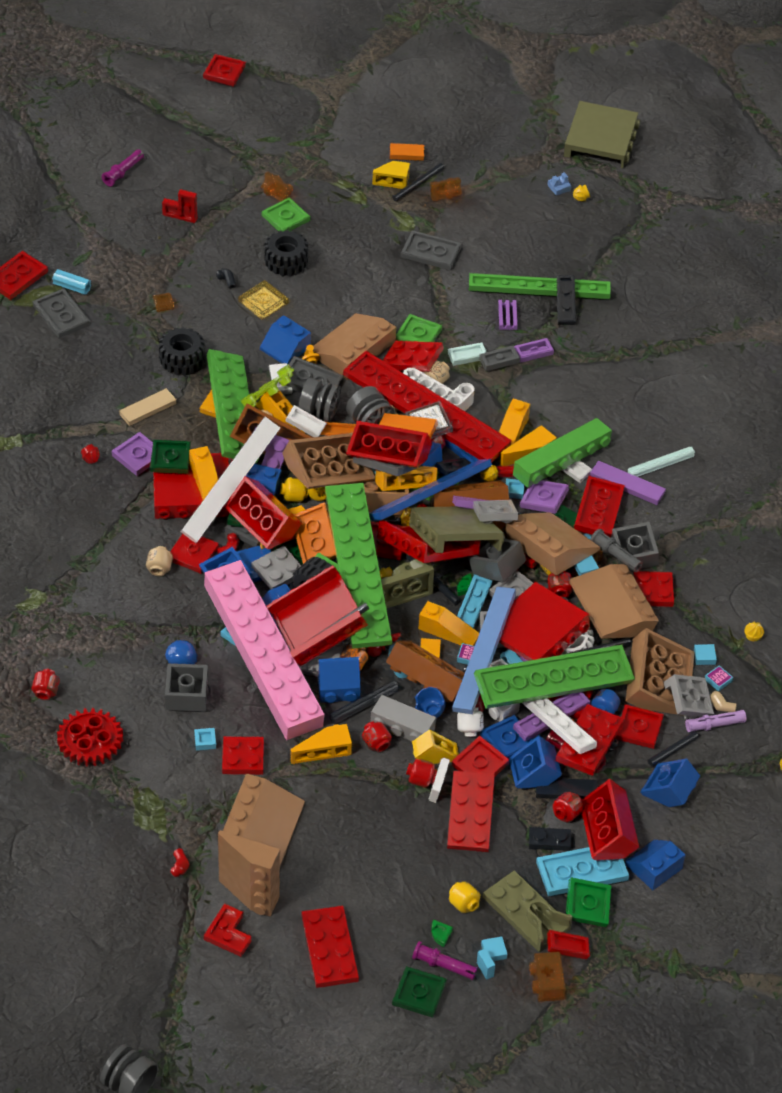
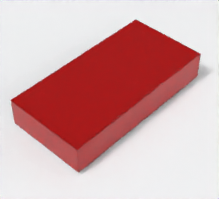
[547,930,590,960]

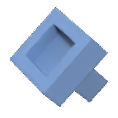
[548,172,571,196]

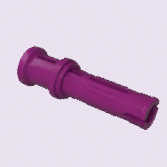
[101,149,144,187]
[412,941,478,980]

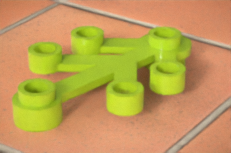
[241,364,294,407]

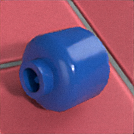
[591,689,620,714]

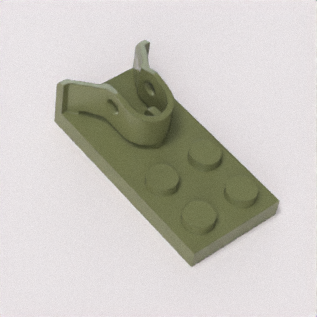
[381,559,434,609]
[483,871,572,953]

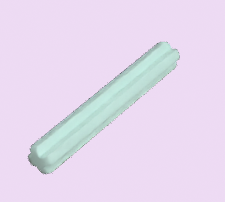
[627,447,695,477]

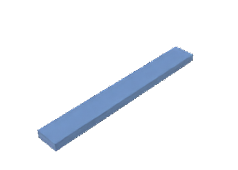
[452,587,516,714]

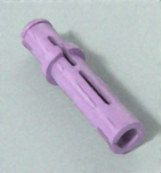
[685,710,746,732]

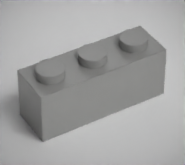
[371,695,436,742]

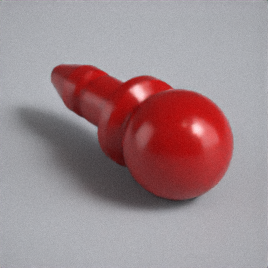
[367,633,401,657]

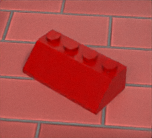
[346,421,432,468]
[224,476,302,549]
[582,779,639,860]

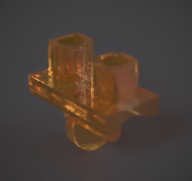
[261,172,293,202]
[430,177,462,201]

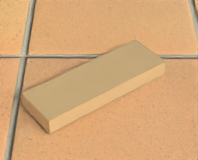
[119,388,176,426]

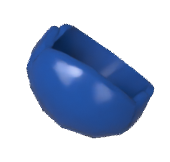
[165,640,198,664]
[415,687,445,718]

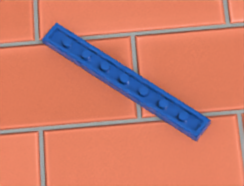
[369,459,492,521]

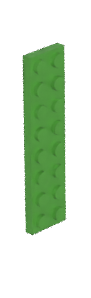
[207,349,259,463]
[474,645,635,709]

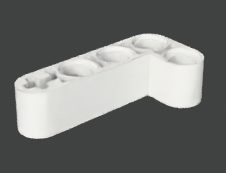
[403,368,474,411]

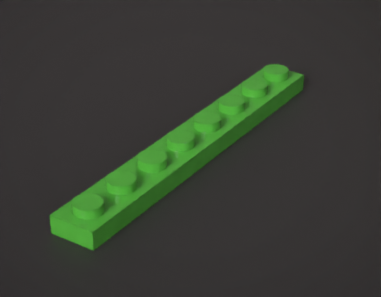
[469,273,610,299]

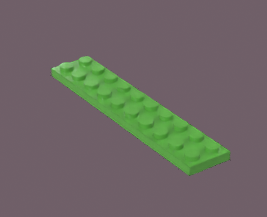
[325,483,392,649]

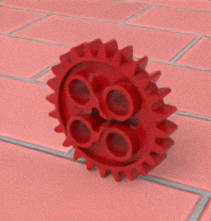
[57,708,123,767]

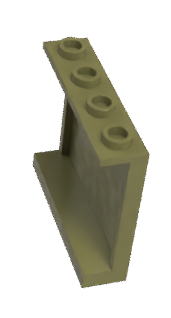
[564,101,640,168]
[409,506,504,553]

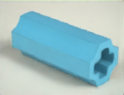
[53,269,91,295]

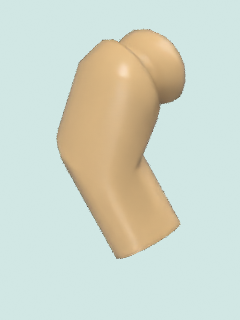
[710,691,736,712]

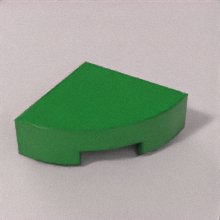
[457,574,472,596]
[431,919,453,947]

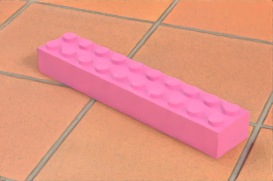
[204,560,324,741]

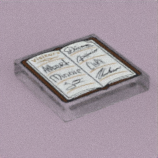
[405,401,453,439]

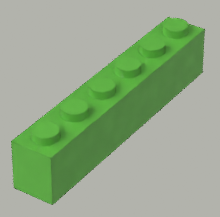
[513,418,612,488]

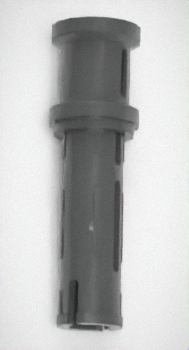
[590,529,643,572]

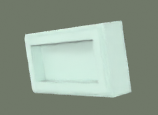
[448,342,486,366]

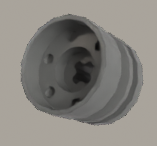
[299,378,341,422]
[346,386,395,424]
[100,1044,159,1093]

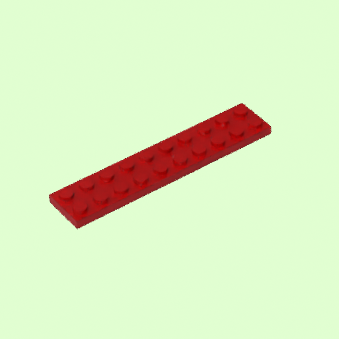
[343,351,512,463]

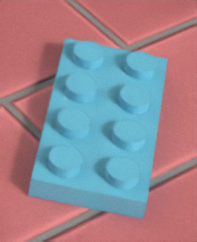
[536,847,629,896]

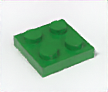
[566,877,611,927]

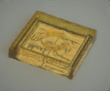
[238,280,289,320]

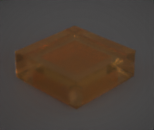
[153,293,174,312]

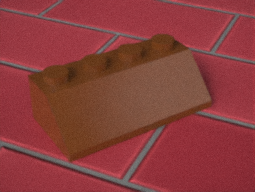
[230,404,313,467]
[429,480,509,507]
[386,640,465,703]

